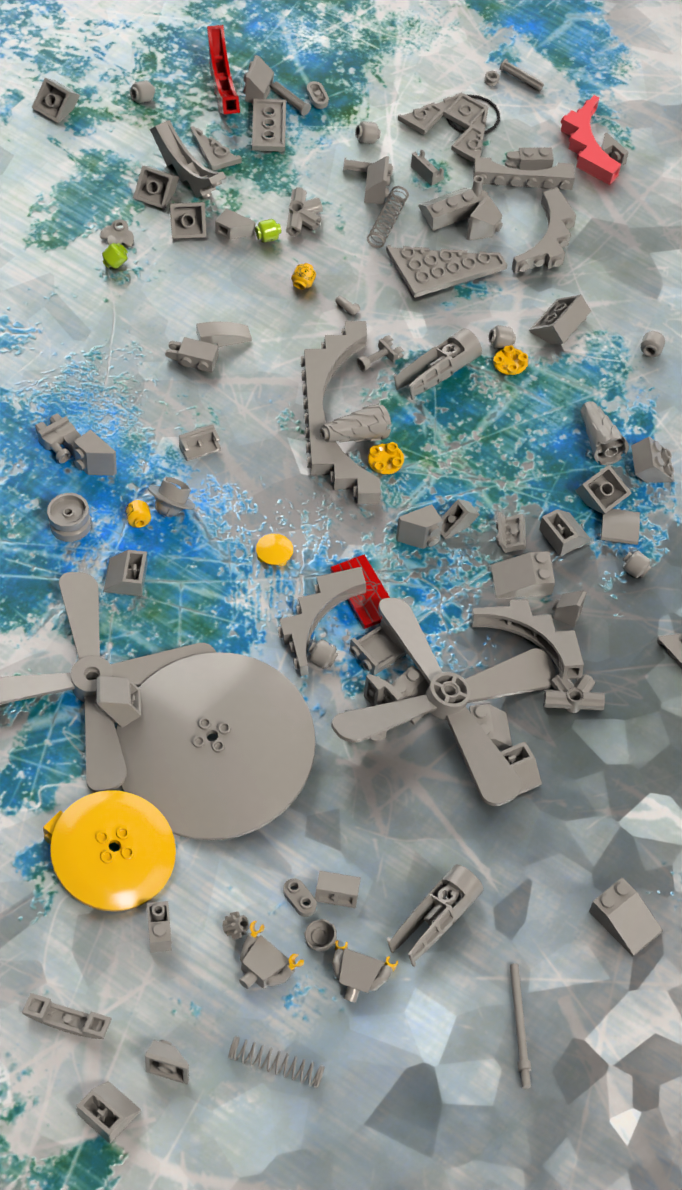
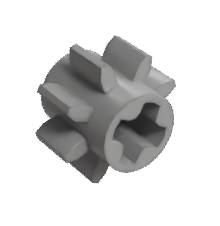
[222,911,249,939]

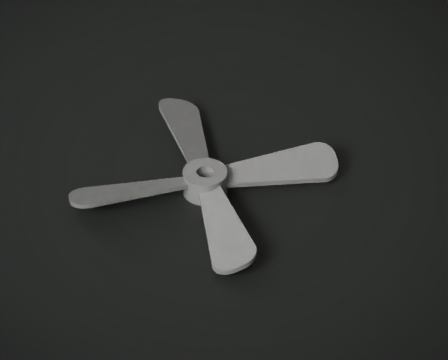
[0,572,216,793]
[331,598,556,806]

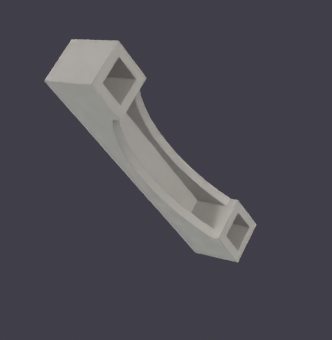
[473,157,575,190]

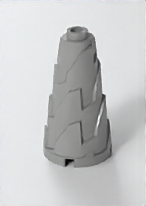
[581,401,629,465]
[319,403,391,442]

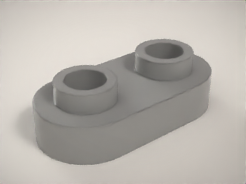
[307,81,329,109]
[283,878,317,917]

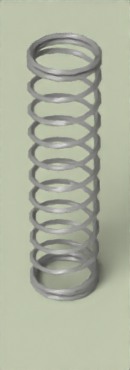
[367,186,409,248]
[228,1036,325,1088]

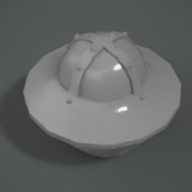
[148,476,195,517]

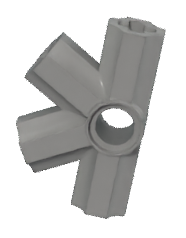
[286,187,323,236]
[544,674,605,713]

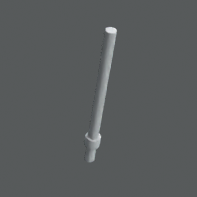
[510,964,531,1089]

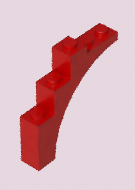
[207,25,240,114]

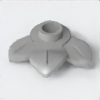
[100,219,134,247]

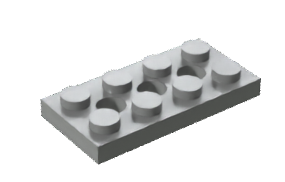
[252,98,286,152]

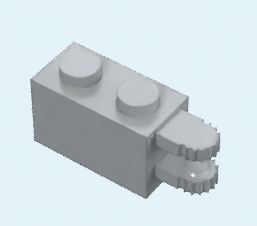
[505,147,554,170]
[165,337,219,372]

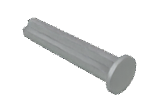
[500,59,544,91]
[271,81,311,115]
[343,158,393,176]

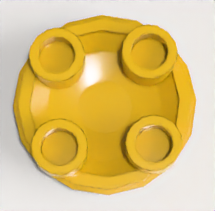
[493,345,528,375]
[368,442,404,474]
[256,534,293,566]

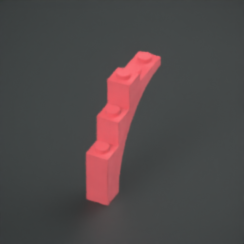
[561,95,621,185]

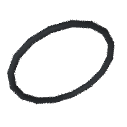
[446,95,500,134]

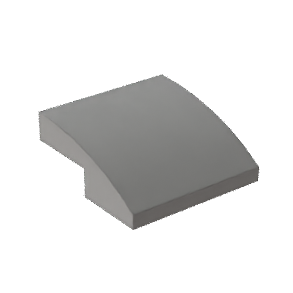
[601,509,640,545]
[364,674,403,706]

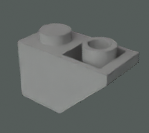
[215,208,255,240]
[147,901,172,953]

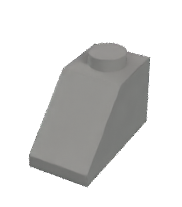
[441,499,480,539]
[552,590,587,627]

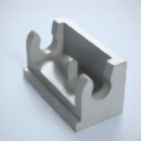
[410,149,444,186]
[179,424,221,461]
[315,871,361,908]

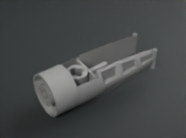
[393,328,482,400]
[387,864,483,967]

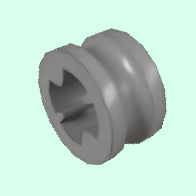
[484,71,500,86]

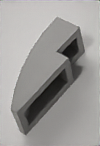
[196,321,252,347]

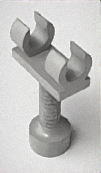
[356,335,404,371]

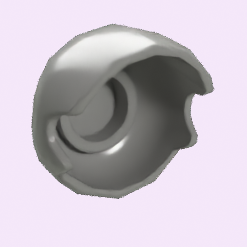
[305,919,337,952]

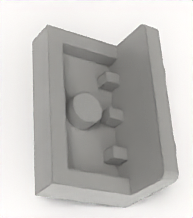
[496,512,526,553]

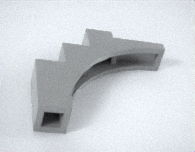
[150,120,226,199]
[512,188,576,273]
[277,567,366,676]
[471,599,584,679]

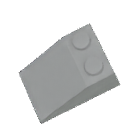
[491,551,555,598]
[589,877,663,957]

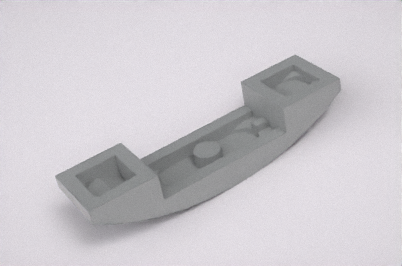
[22,993,112,1039]

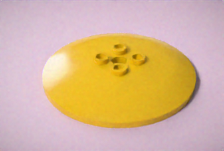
[50,790,176,911]

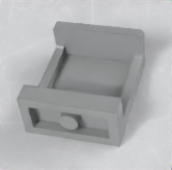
[350,618,408,675]

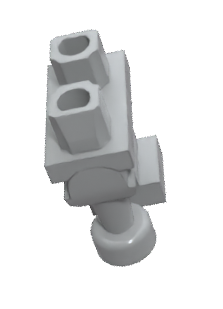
[35,414,81,464]

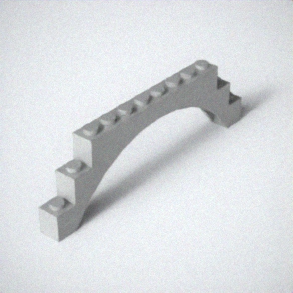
[301,321,381,504]

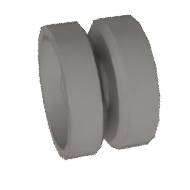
[47,493,92,542]

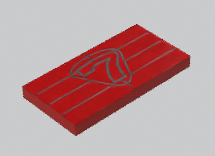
[330,554,390,629]

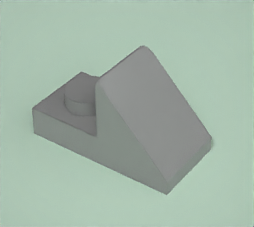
[602,133,629,166]

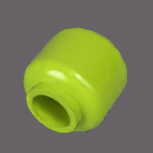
[255,219,281,243]
[102,243,128,269]

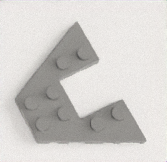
[398,92,488,163]

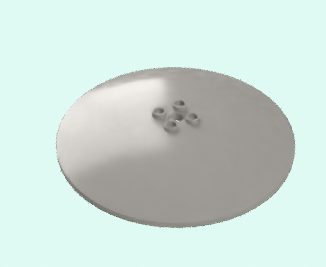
[116,652,315,840]

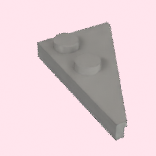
[190,126,242,171]

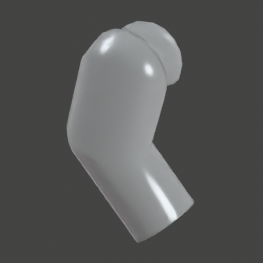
[335,296,360,315]

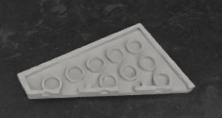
[386,245,507,298]

